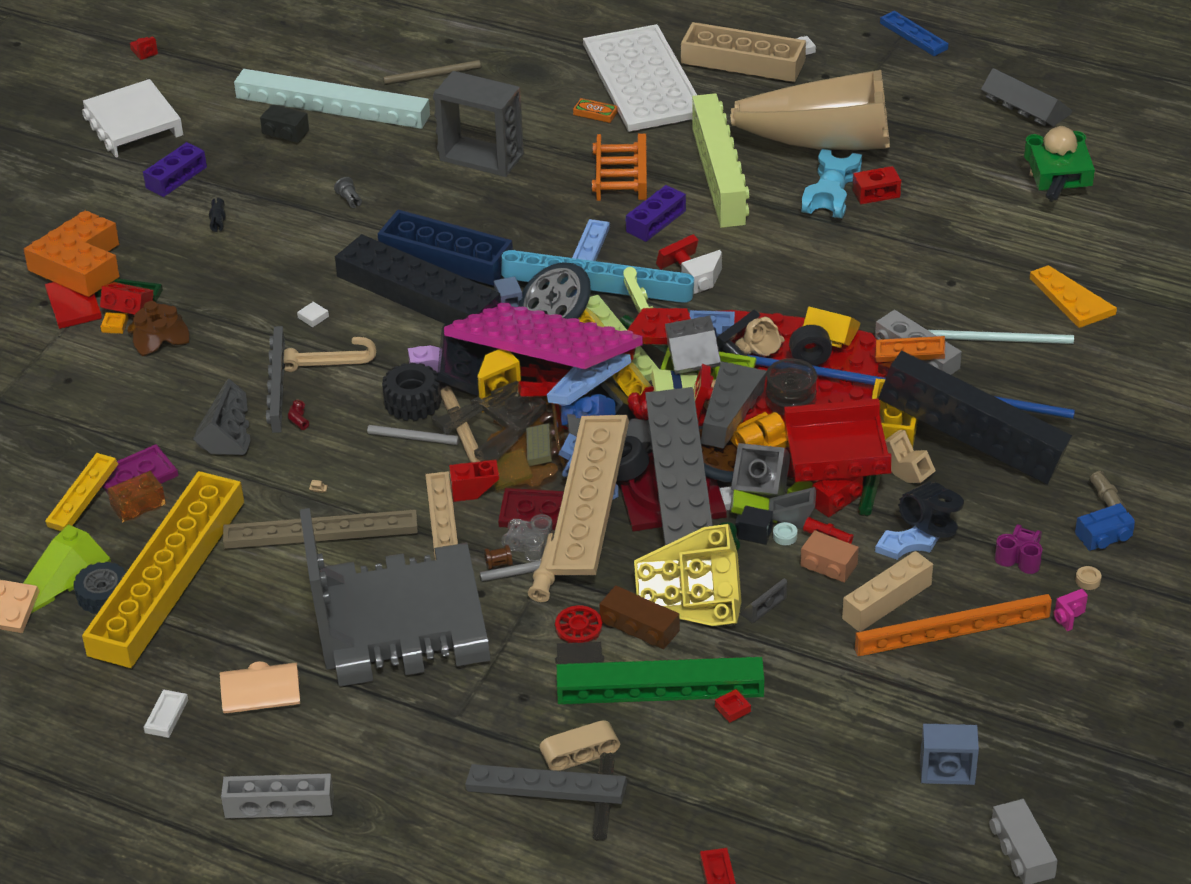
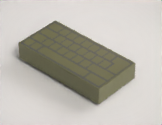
[526,423,552,466]

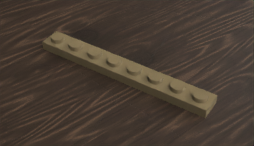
[223,510,418,549]

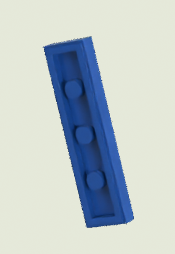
[880,11,948,56]

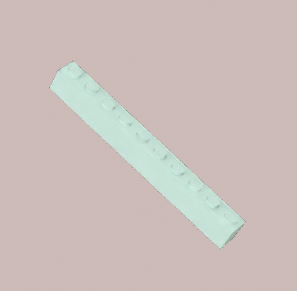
[234,69,430,129]

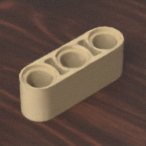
[539,720,620,771]

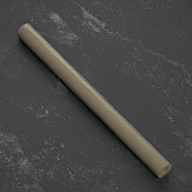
[383,60,481,85]

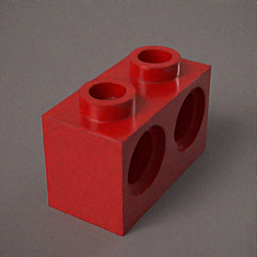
[100,282,153,315]

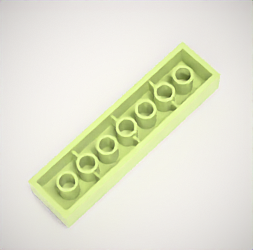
[692,93,749,228]

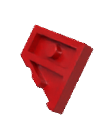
[693,364,714,420]

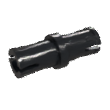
[209,198,226,232]

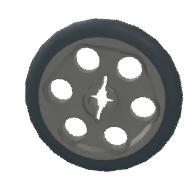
[518,262,591,319]

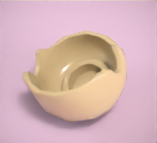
[1043,126,1078,156]

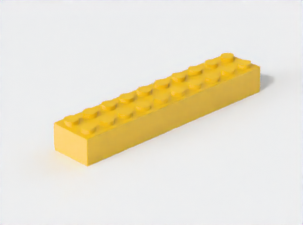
[82,471,244,668]

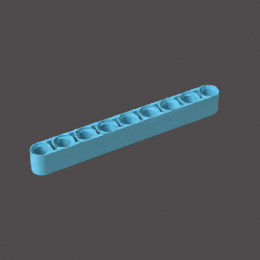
[501,250,694,302]

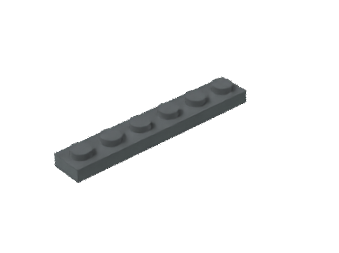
[266,326,285,433]
[465,764,627,804]

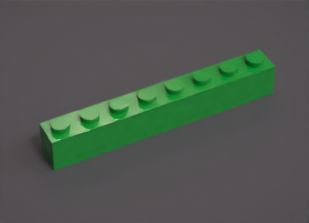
[557,657,764,704]

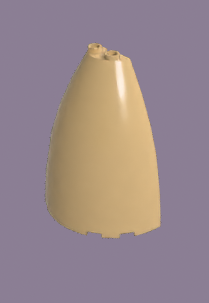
[730,70,890,150]

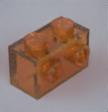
[107,471,166,522]

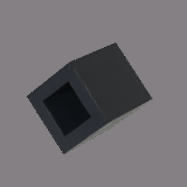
[735,506,773,545]

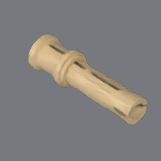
[528,533,555,602]

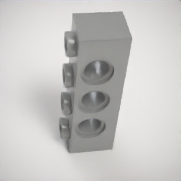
[875,310,962,375]
[221,774,334,818]

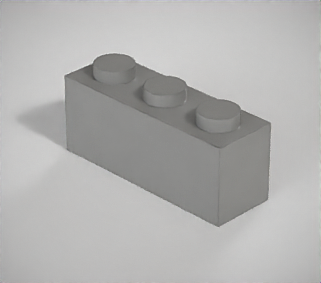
[989,799,1058,884]

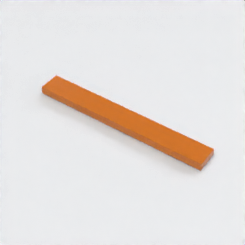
[855,594,1052,656]

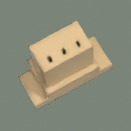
[309,480,328,493]

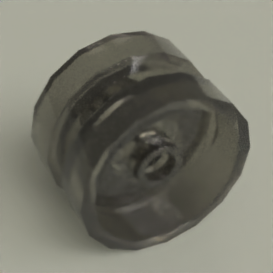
[765,358,817,415]

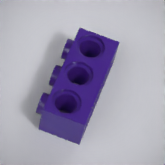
[143,142,207,197]
[626,185,686,242]

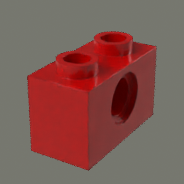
[852,166,901,205]

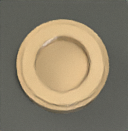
[1076,566,1101,590]

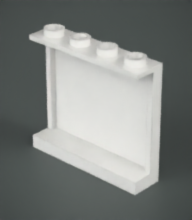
[82,79,183,157]

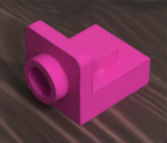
[1054,589,1088,631]

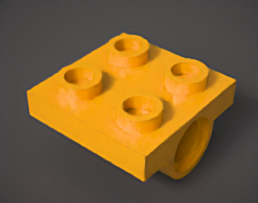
[730,412,788,448]

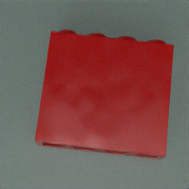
[784,398,892,482]

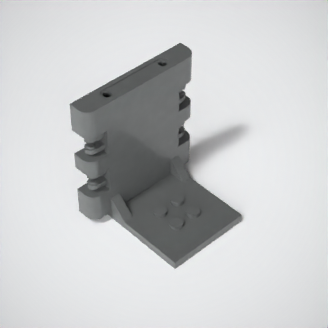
[300,508,490,687]

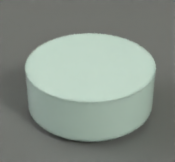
[773,522,797,545]

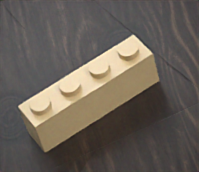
[842,551,933,632]

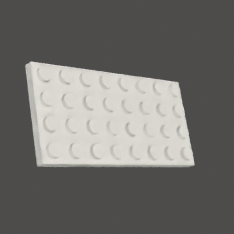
[583,24,697,132]

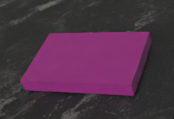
[102,444,178,504]

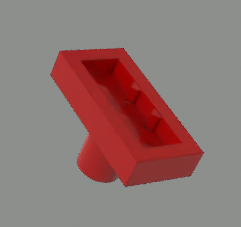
[656,234,698,269]

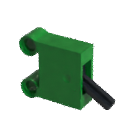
[1024,131,1095,202]

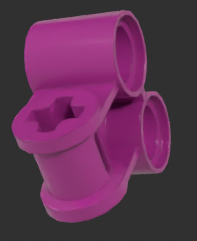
[995,524,1042,574]

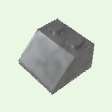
[665,316,721,374]
[731,443,790,498]

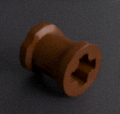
[484,545,513,570]

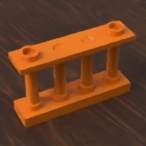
[592,134,647,201]

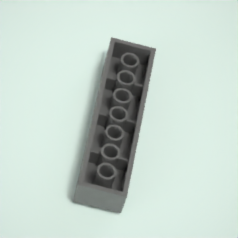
[645,387,713,545]

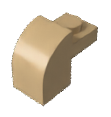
[885,430,936,483]

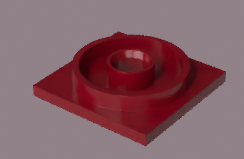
[618,452,727,531]

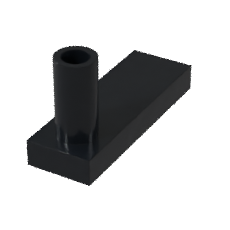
[716,309,761,356]

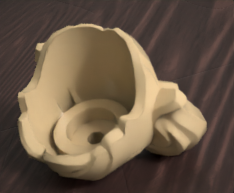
[735,317,785,357]

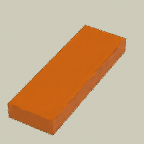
[876,336,946,362]

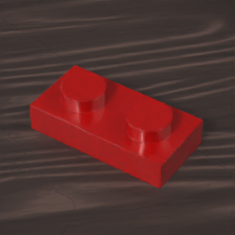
[700,848,736,884]

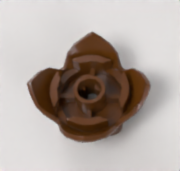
[127,301,189,357]

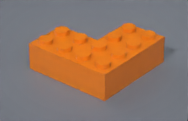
[24,210,119,297]

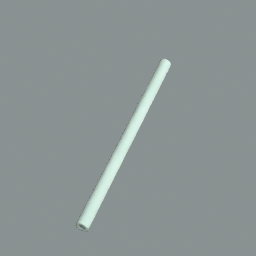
[928,330,1074,344]

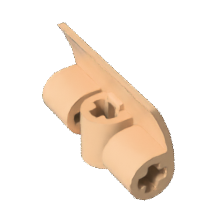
[220,662,300,713]

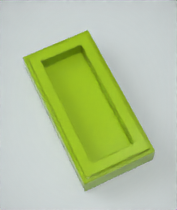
[731,489,778,523]

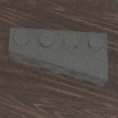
[701,361,767,448]

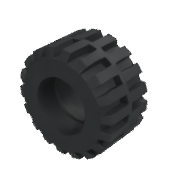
[382,362,441,421]

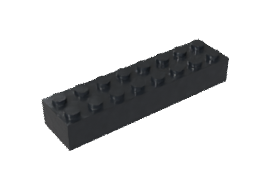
[335,234,501,324]
[878,350,1072,485]

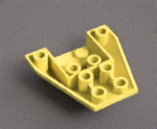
[634,524,741,626]

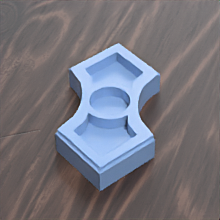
[875,525,940,560]

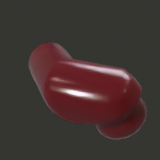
[288,399,309,430]

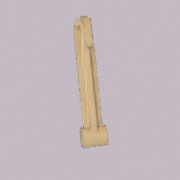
[284,337,376,372]

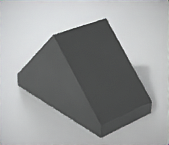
[769,487,816,529]

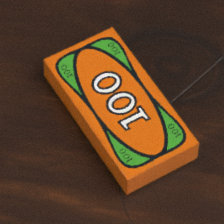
[573,98,618,123]

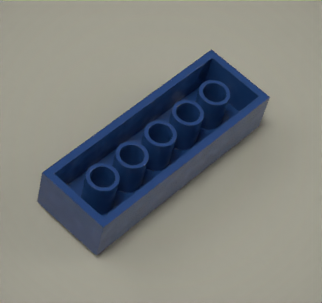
[377,210,513,286]

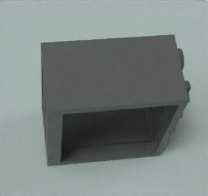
[433,71,524,177]

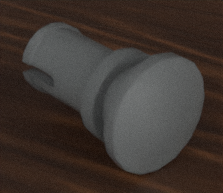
[334,177,362,208]

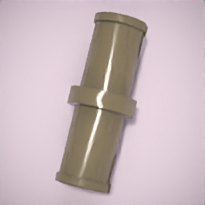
[1090,471,1126,509]

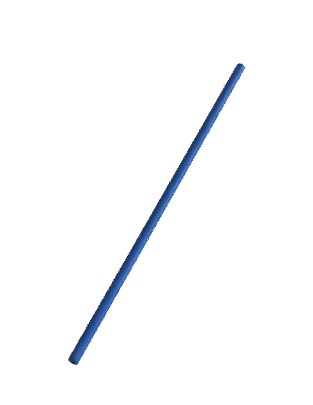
[722,351,1075,419]

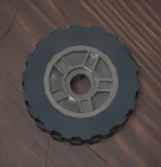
[73,562,126,614]

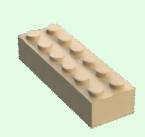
[681,22,806,82]

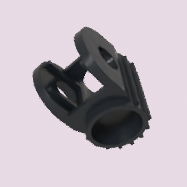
[898,481,964,538]

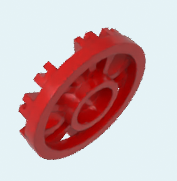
[555,605,602,646]

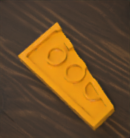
[1030,265,1117,328]

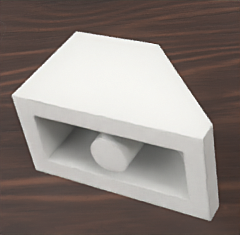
[681,250,722,294]

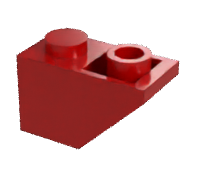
[449,460,499,502]

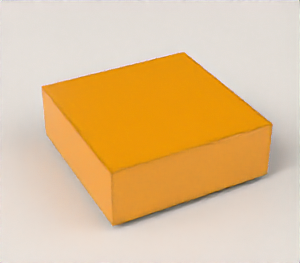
[101,313,128,334]

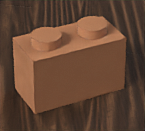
[801,530,859,583]

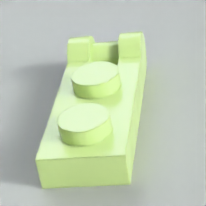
[623,267,653,313]

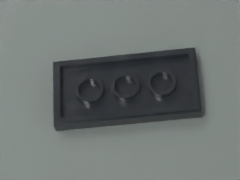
[437,323,485,396]

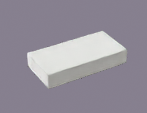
[144,690,188,738]

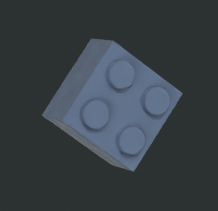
[920,724,979,785]

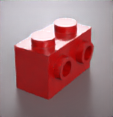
[812,476,863,518]

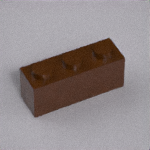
[599,585,680,650]

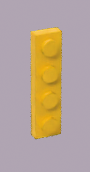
[45,453,118,531]

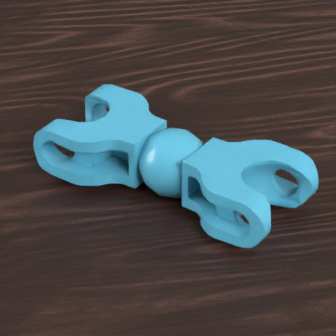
[801,149,862,218]

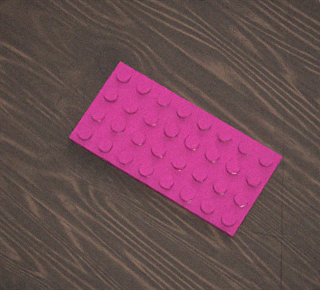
[444,303,642,369]

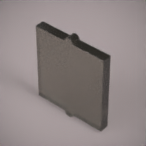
[555,641,605,664]

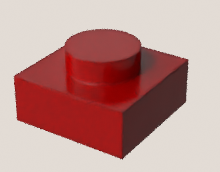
[715,689,751,723]

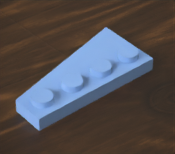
[547,354,631,406]

